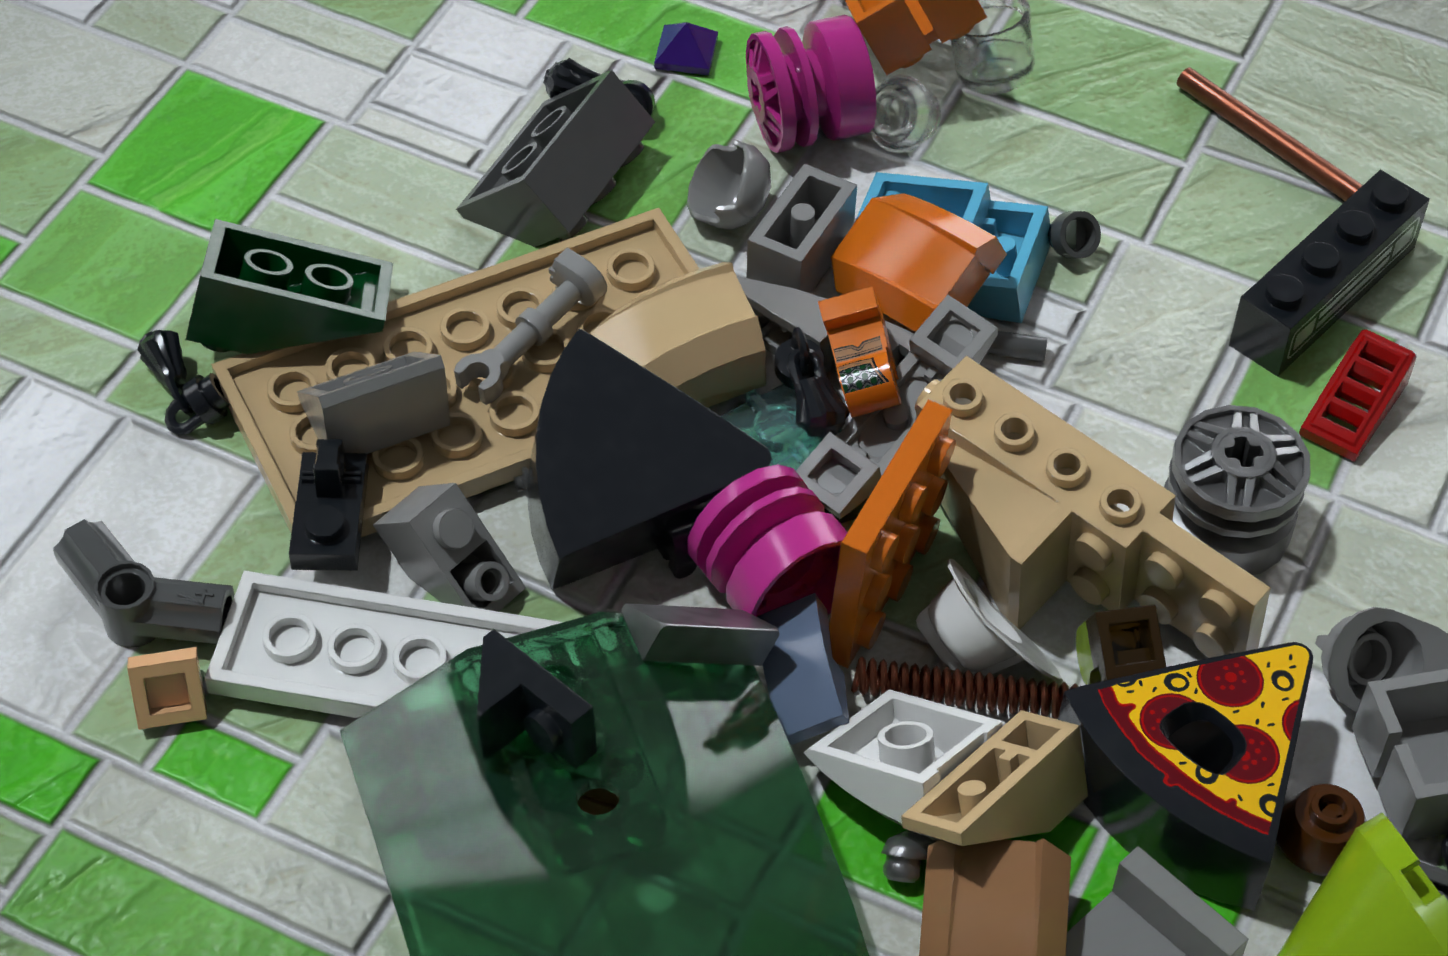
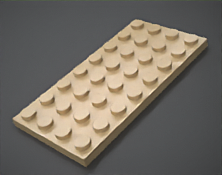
[211,208,766,537]

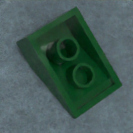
[185,219,393,354]

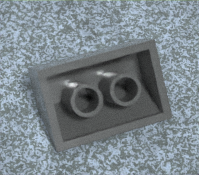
[456,70,655,247]

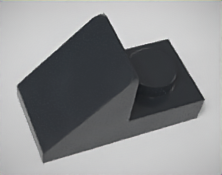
[477,629,597,769]

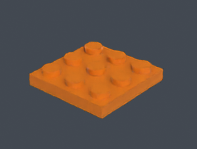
[829,399,956,668]

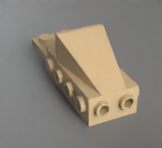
[915,356,1271,658]

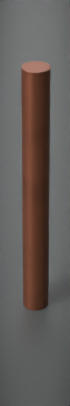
[1177,67,1363,201]

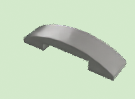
[796,295,998,519]

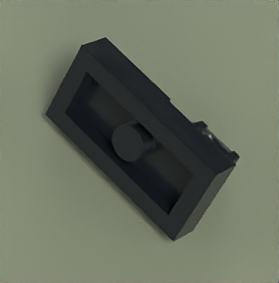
[289,439,369,571]

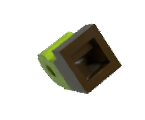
[1076,605,1166,685]

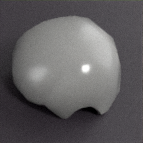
[687,139,771,229]

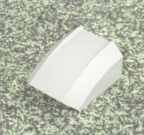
[804,689,1003,841]

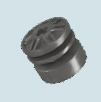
[1164,405,1310,575]

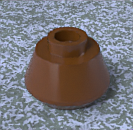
[1276,784,1367,876]

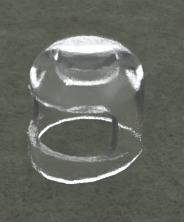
[951,0,1035,95]

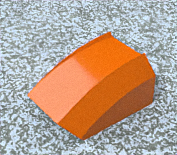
[831,193,1007,333]

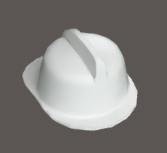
[916,559,1061,680]

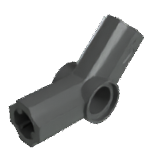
[53,519,235,648]

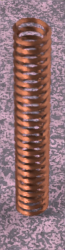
[851,656,1087,719]

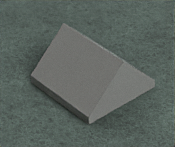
[297,352,451,454]

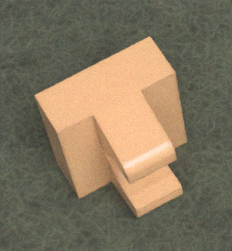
[127,647,207,730]

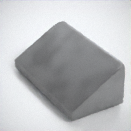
[621,603,780,666]

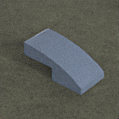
[757,593,849,746]

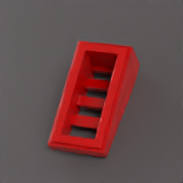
[1299,329,1417,462]

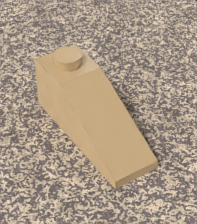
[901,710,1088,846]

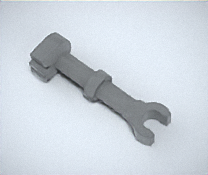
[454,247,607,405]

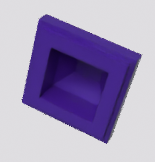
[654,22,718,75]

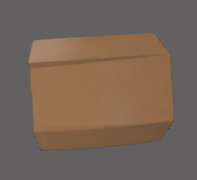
[919,838,1071,956]

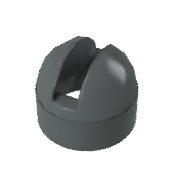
[1048,211,1101,258]

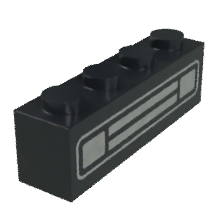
[1229,169,1430,377]

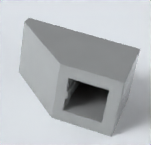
[373,483,526,612]

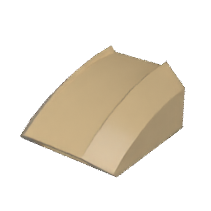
[591,262,766,401]

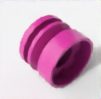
[746,15,877,153]
[688,464,847,617]

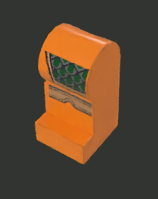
[818,286,902,418]

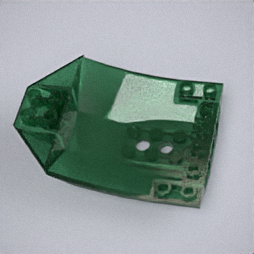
[340,612,869,956]

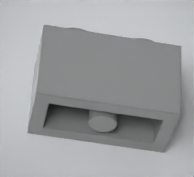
[746,163,857,293]

